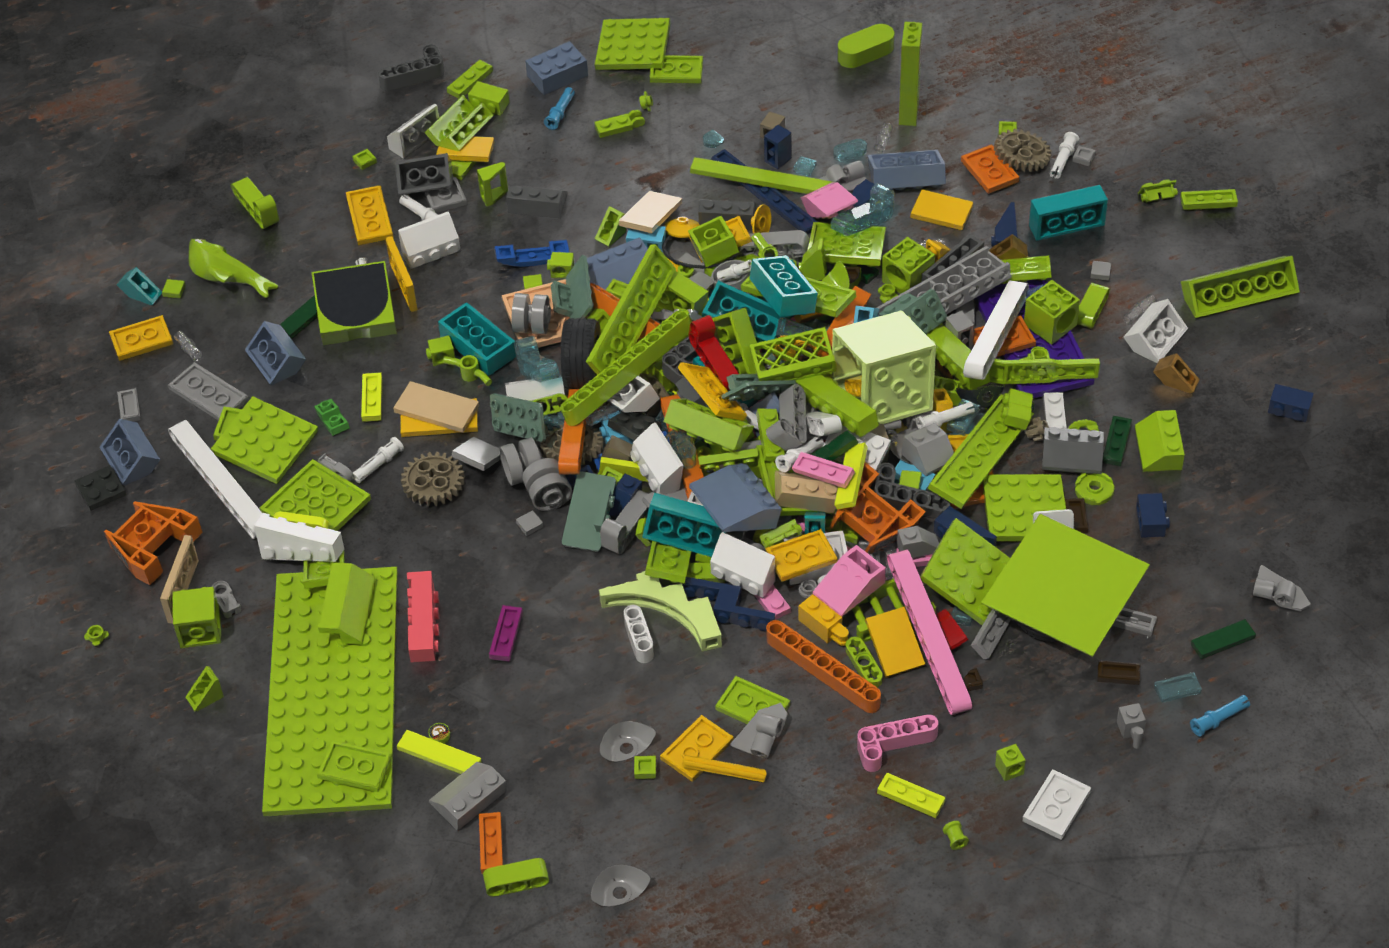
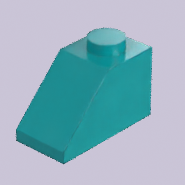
[117,267,162,305]
[805,512,826,534]

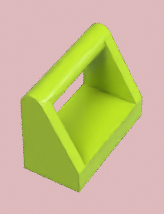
[477,162,508,207]

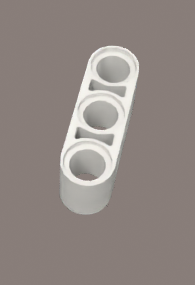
[806,411,842,436]
[624,605,654,663]

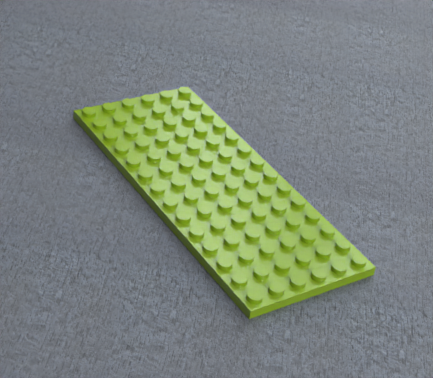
[262,567,398,816]

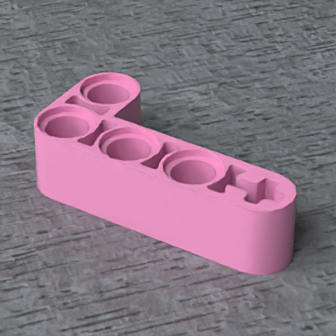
[857,715,938,772]

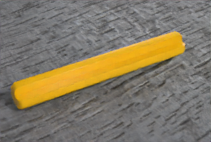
[682,755,767,782]

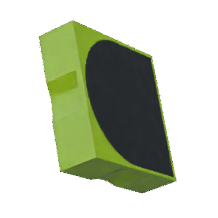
[312,261,397,345]

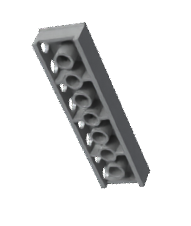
[876,246,1011,317]

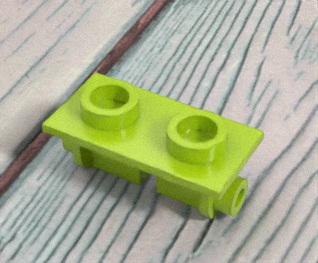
[1138,179,1178,203]
[759,519,802,548]

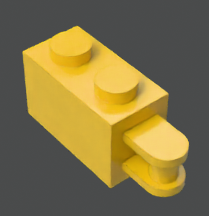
[798,594,849,646]

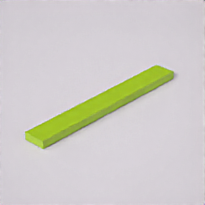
[690,157,832,194]

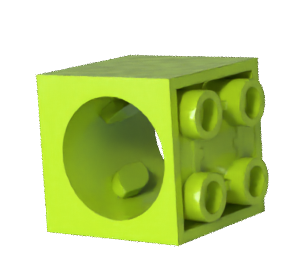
[882,237,935,294]
[1024,280,1080,345]
[173,587,221,649]

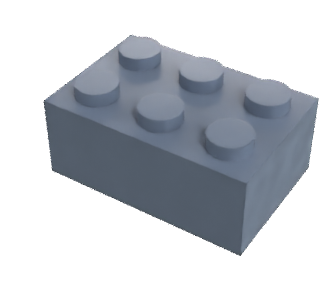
[525,41,588,95]

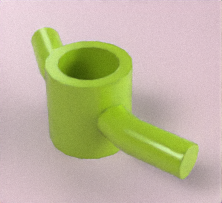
[443,355,492,386]

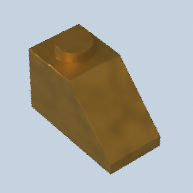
[989,234,1028,260]
[1153,353,1200,393]

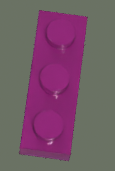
[489,605,523,662]

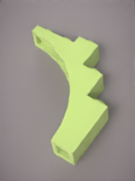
[599,571,722,652]

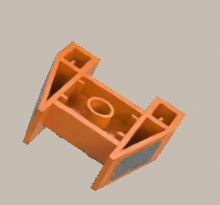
[829,462,926,554]
[104,501,203,585]

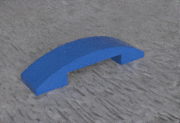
[495,240,570,267]

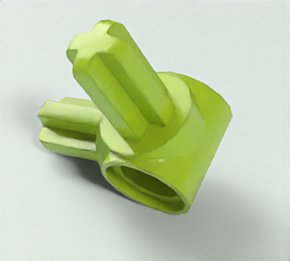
[749,232,778,265]

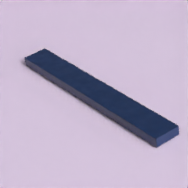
[711,149,818,235]

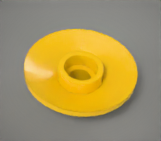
[751,204,771,233]
[664,217,700,238]

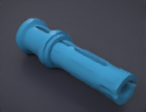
[544,87,575,130]
[1190,695,1250,737]

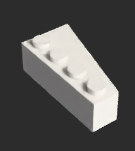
[254,513,344,562]

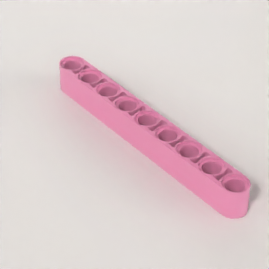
[887,549,972,715]

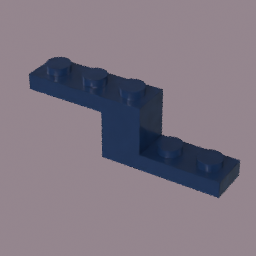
[682,577,775,631]

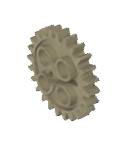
[994,129,1052,172]
[540,425,604,465]
[401,452,465,506]

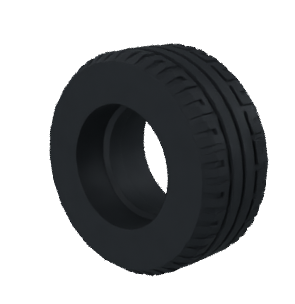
[561,318,601,390]

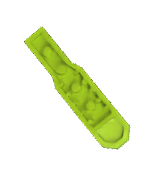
[989,346,1100,384]

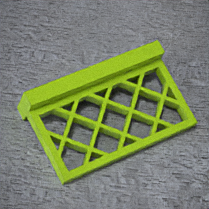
[750,327,836,381]

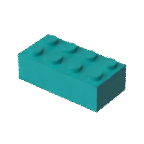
[1029,185,1108,241]
[750,255,818,317]
[701,280,786,343]
[438,302,517,376]
[642,493,727,557]

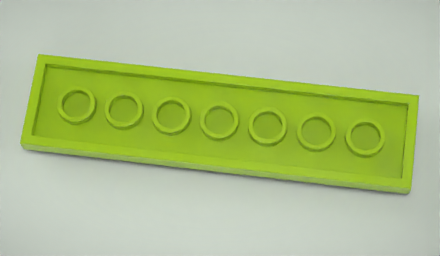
[586,244,676,375]
[928,394,1034,509]

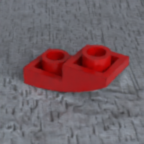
[936,609,968,650]

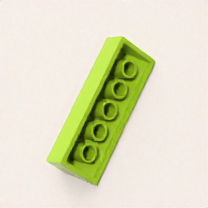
[1181,256,1300,318]

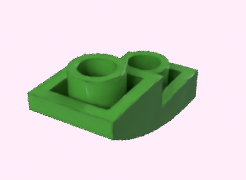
[314,399,350,436]

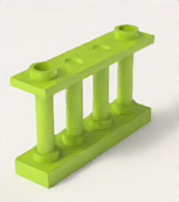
[852,578,936,642]

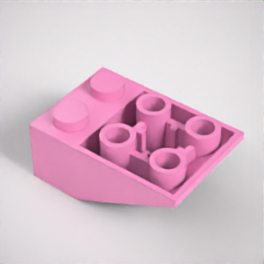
[801,182,858,219]
[813,545,886,617]

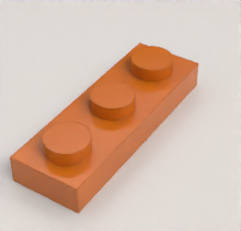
[479,812,503,874]

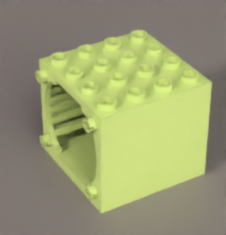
[832,311,936,424]

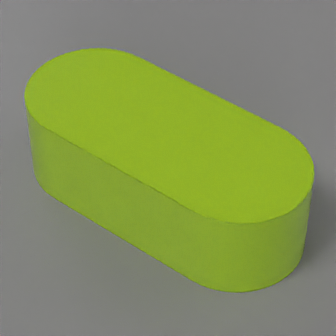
[838,24,894,68]

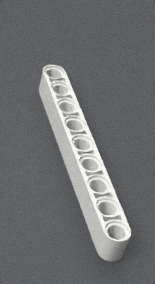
[963,281,1029,380]
[168,420,262,539]

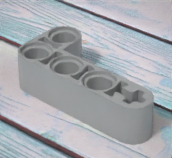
[739,230,810,267]
[766,384,807,451]
[600,490,649,554]

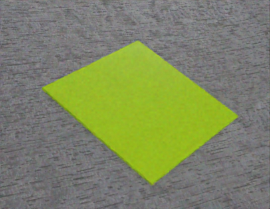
[981,514,1150,657]

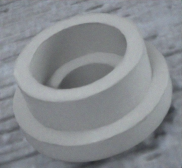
[799,579,818,598]

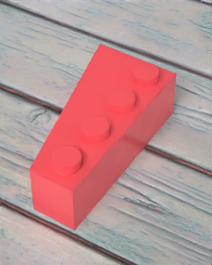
[407,571,439,662]

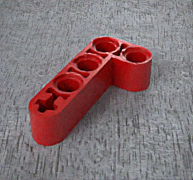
[688,315,739,391]

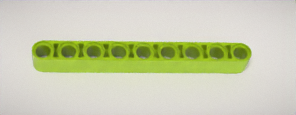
[560,309,692,426]

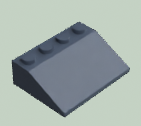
[867,150,946,192]
[574,237,648,290]
[689,463,782,532]

